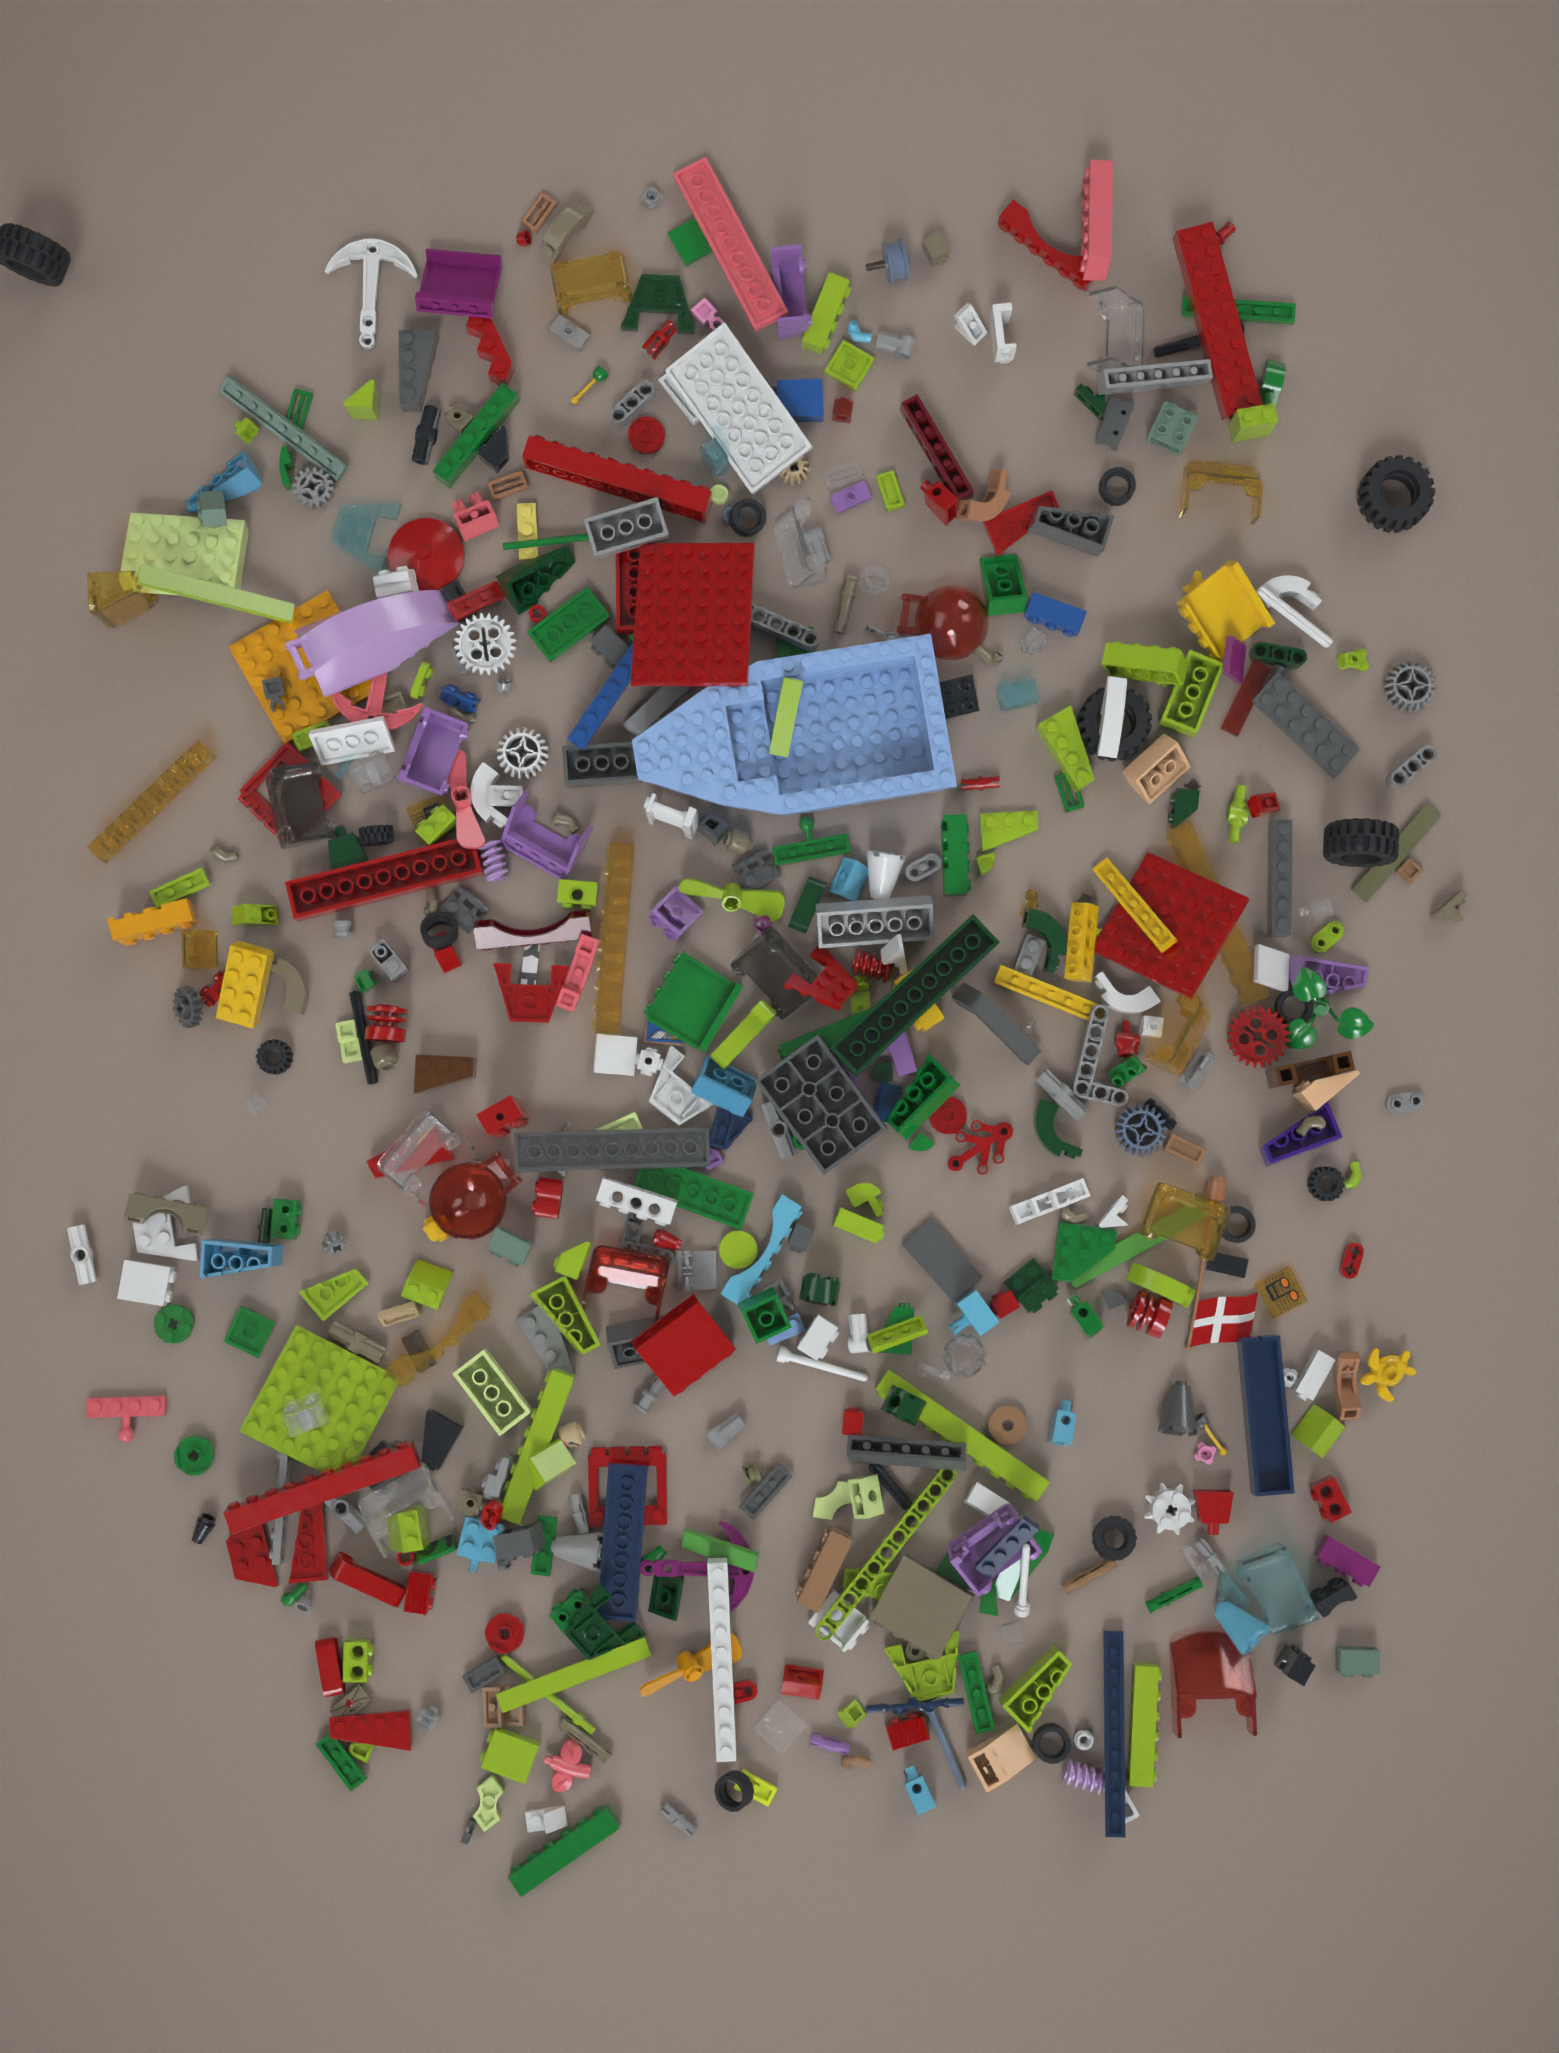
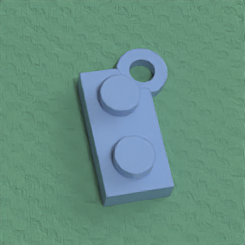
[767,1313,806,1346]

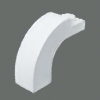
[1260,575,1322,611]
[471,762,508,829]
[1093,971,1161,1014]

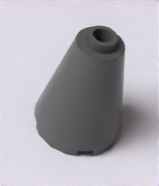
[1158,1381,1197,1436]

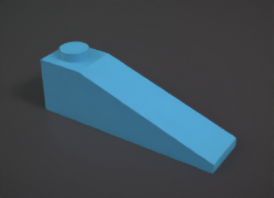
[186,450,262,513]

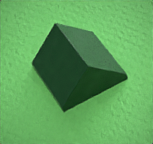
[648,1574,684,1621]

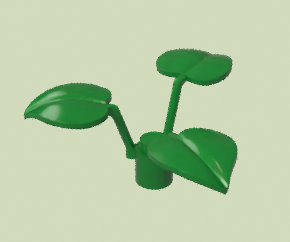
[1285,967,1374,1049]

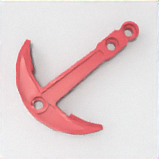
[331,672,423,731]

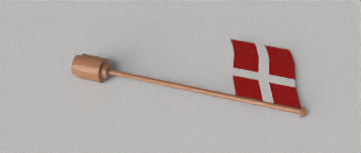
[1184,1175,1258,1351]

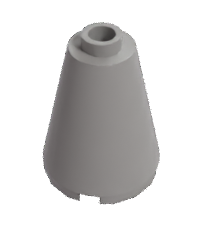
[551,1532,603,1572]

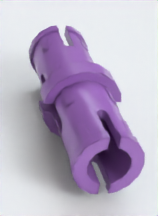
[810,1733,851,1756]

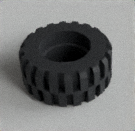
[0,223,71,287]
[1357,455,1435,533]
[1077,687,1152,762]
[1323,818,1399,868]

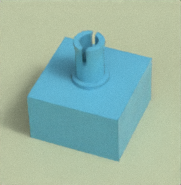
[948,1289,999,1336]

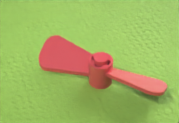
[447,750,485,849]

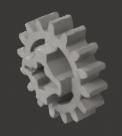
[292,467,335,509]

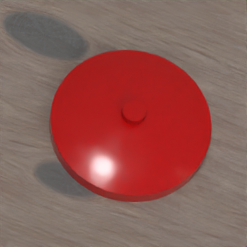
[388,518,465,591]

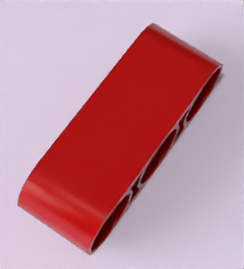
[315,1637,346,1697]

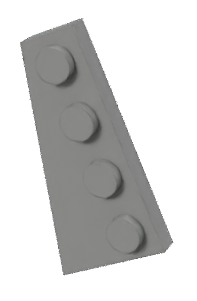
[517,1306,575,1374]

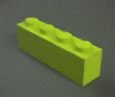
[801,272,852,355]

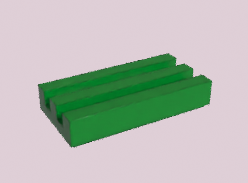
[286,388,314,430]
[1054,773,1084,813]

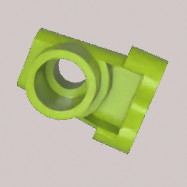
[1336,648,1369,671]

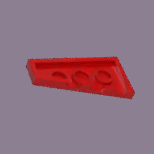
[288,1503,329,1584]

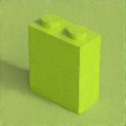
[1228,403,1278,443]
[833,1207,886,1244]
[479,1728,541,1784]

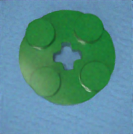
[154,1304,195,1344]
[174,1435,215,1476]

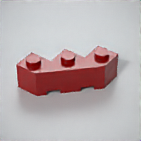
[466,316,514,386]

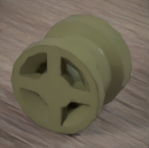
[742,1462,762,1485]

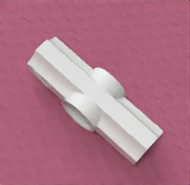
[67,1225,97,1285]

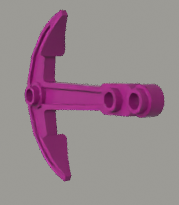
[639,1520,754,1612]

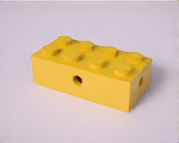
[216,941,275,1029]

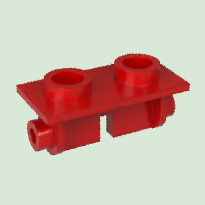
[199,969,225,1008]

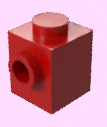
[989,1290,1020,1319]

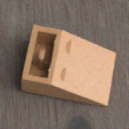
[966,1723,1036,1792]

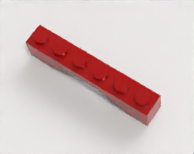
[997,199,1094,292]

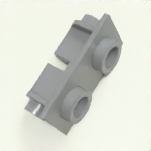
[1179,1049,1216,1092]

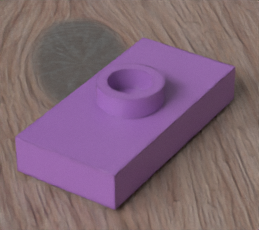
[830,480,872,514]

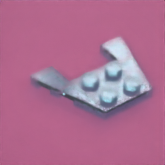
[330,502,401,574]

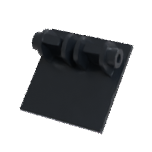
[939,674,979,719]

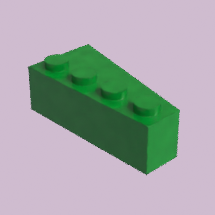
[886,1054,961,1140]

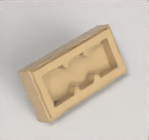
[377,1301,421,1327]

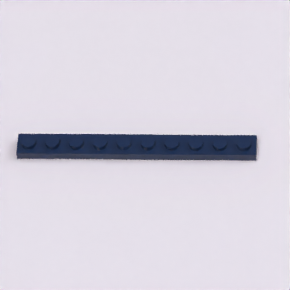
[1103,1631,1126,1838]

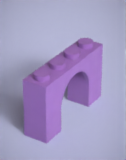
[837,1032,917,1088]

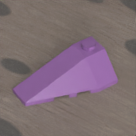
[1289,955,1369,994]

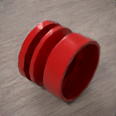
[364,1004,408,1043]
[1126,1289,1173,1339]

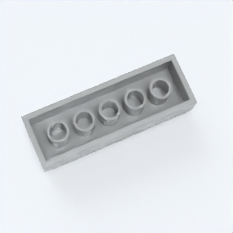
[815,895,934,948]

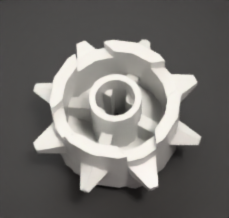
[1144,1483,1196,1535]

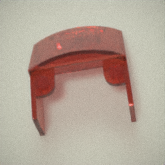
[1169,1631,1257,1738]

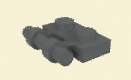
[732,848,781,890]
[440,885,490,934]

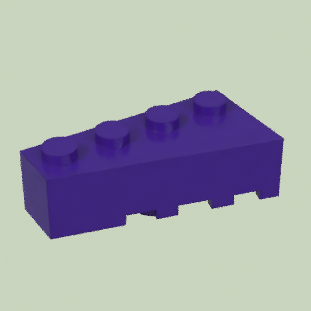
[1259,1101,1342,1167]

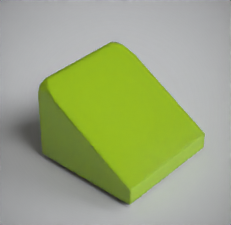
[837,1699,867,1729]

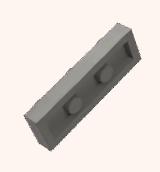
[739,1462,793,1520]

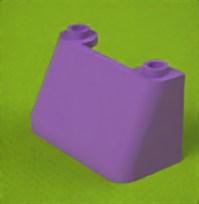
[396,707,470,796]
[947,1503,1042,1597]

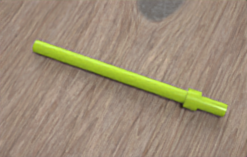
[500,1654,596,1735]

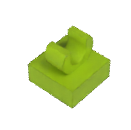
[233,417,260,444]

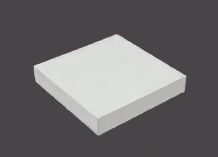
[1253,944,1290,992]

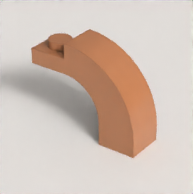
[956,469,1010,522]
[1333,1352,1362,1420]

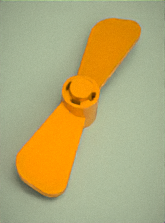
[639,1632,742,1697]

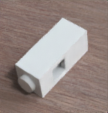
[1292,1349,1336,1401]

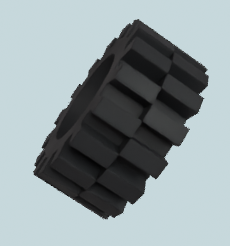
[358,825,395,846]
[255,1039,293,1075]
[1307,1166,1345,1201]

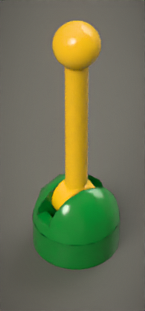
[571,365,609,404]

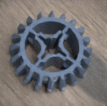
[1114,1104,1167,1156]

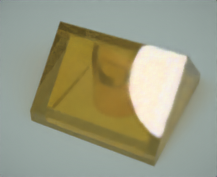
[181,929,218,971]

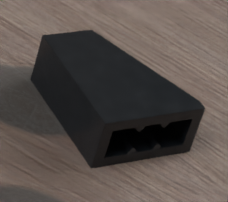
[421,1408,464,1471]

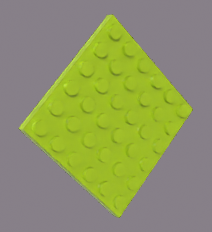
[239,1325,401,1472]

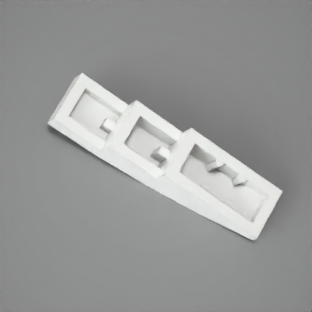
[1097,676,1127,758]
[1009,1178,1090,1225]

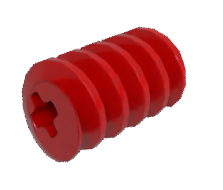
[851,949,894,983]

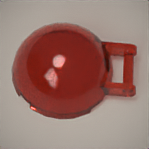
[897,585,989,660]
[429,1150,523,1240]

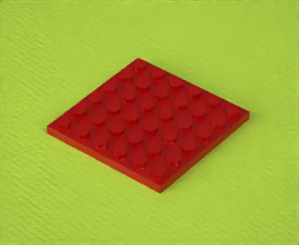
[1094,852,1249,1000]

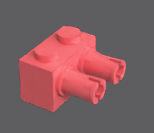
[452,492,499,541]

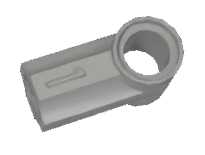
[875,331,915,360]
[801,526,831,567]
[705,1412,746,1450]

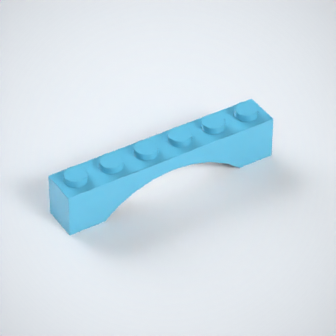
[721,1194,803,1305]

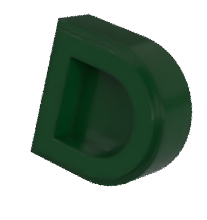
[873,1062,893,1082]

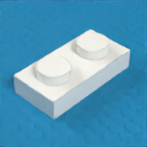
[486,785,523,806]

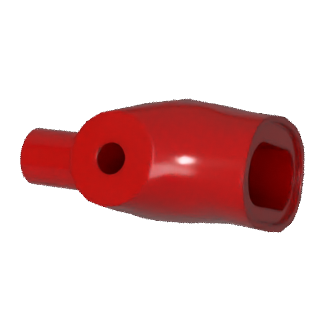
[1114,1021,1140,1058]

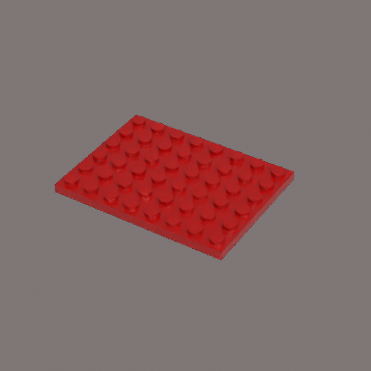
[631,543,755,686]

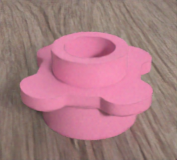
[1194,1442,1216,1465]

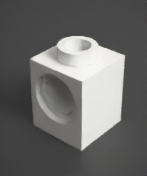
[1139,1016,1164,1039]

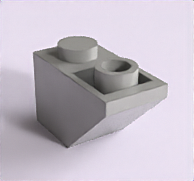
[368,939,410,982]

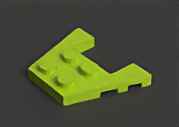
[884,1629,959,1701]

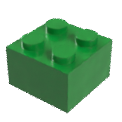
[737,1287,792,1344]

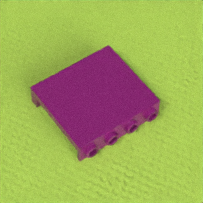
[415,248,502,319]

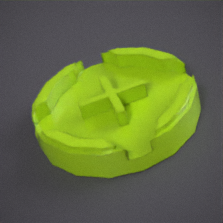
[719,1230,758,1269]

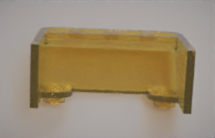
[1179,460,1263,525]

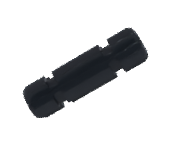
[1144,1098,1177,1130]

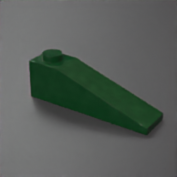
[496,545,575,615]

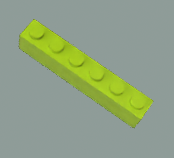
[1126,1662,1162,1788]

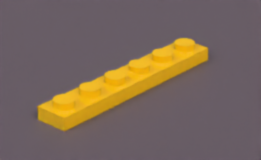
[1092,857,1177,953]
[993,965,1104,1021]

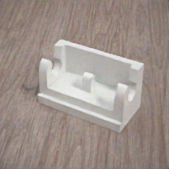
[963,1482,1009,1517]

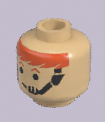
[556,1421,586,1450]

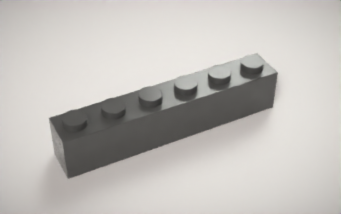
[1267,819,1293,937]
[846,1435,967,1471]

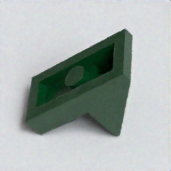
[1073,383,1106,420]

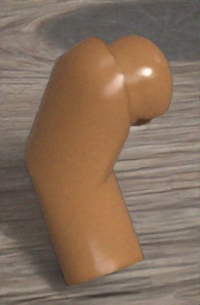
[841,1755,871,1770]

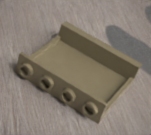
[870,1554,975,1660]

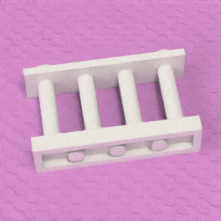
[644,793,699,839]

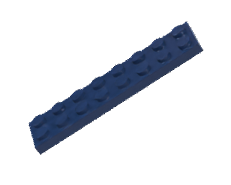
[598,1462,648,1622]

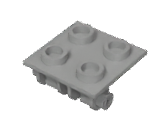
[677,1250,717,1290]

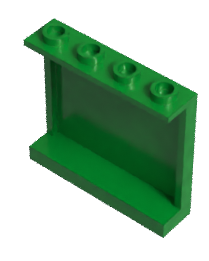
[643,950,744,1054]

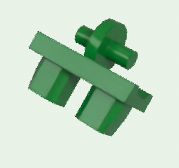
[1107,1054,1147,1088]

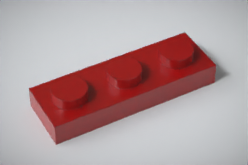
[446,580,506,622]

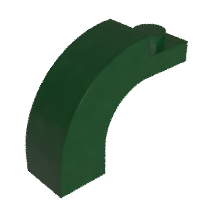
[1021,908,1067,973]
[1033,1099,1083,1159]

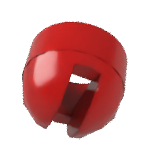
[516,230,532,247]

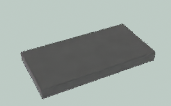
[902,1219,982,1303]

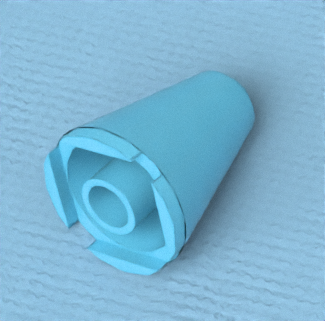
[1214,1601,1270,1656]

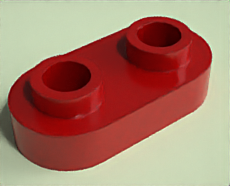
[733,1679,758,1704]

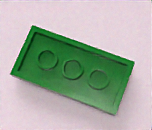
[527,587,611,663]

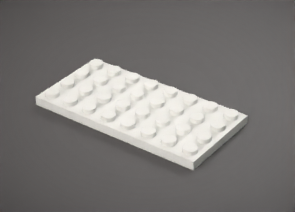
[665,322,813,494]

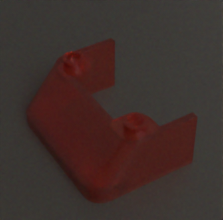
[582,1245,670,1322]

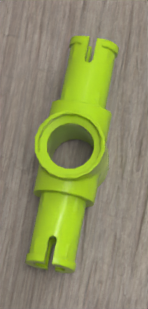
[1226,785,1249,844]

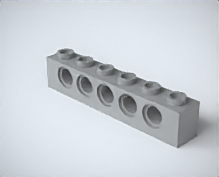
[1096,359,1213,395]

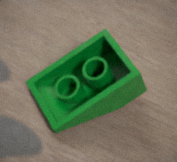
[979,554,1027,616]

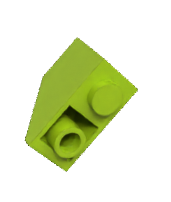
[232,904,278,926]

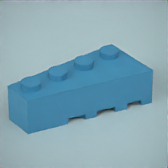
[199,1238,283,1279]

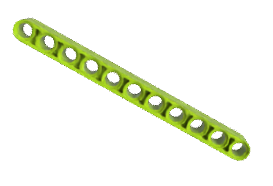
[815,1469,957,1641]

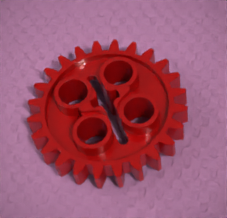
[1227,1006,1291,1068]

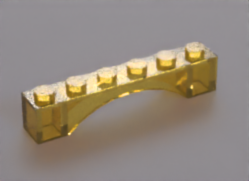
[384,1291,491,1387]

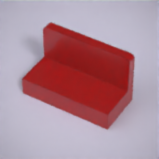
[781,1664,824,1700]

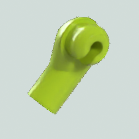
[1344,1161,1362,1189]

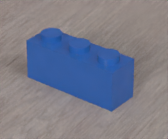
[1023,592,1087,637]

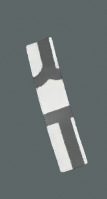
[520,943,540,985]

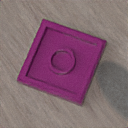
[1223,636,1246,683]

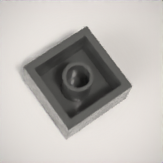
[493,1522,546,1562]

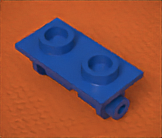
[439,684,481,714]

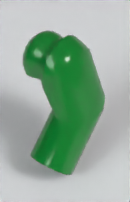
[281,1582,308,1607]

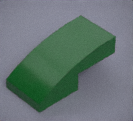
[279,445,295,490]

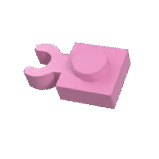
[691,298,724,332]

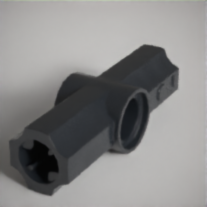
[411,405,441,465]

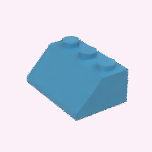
[691,1055,757,1117]

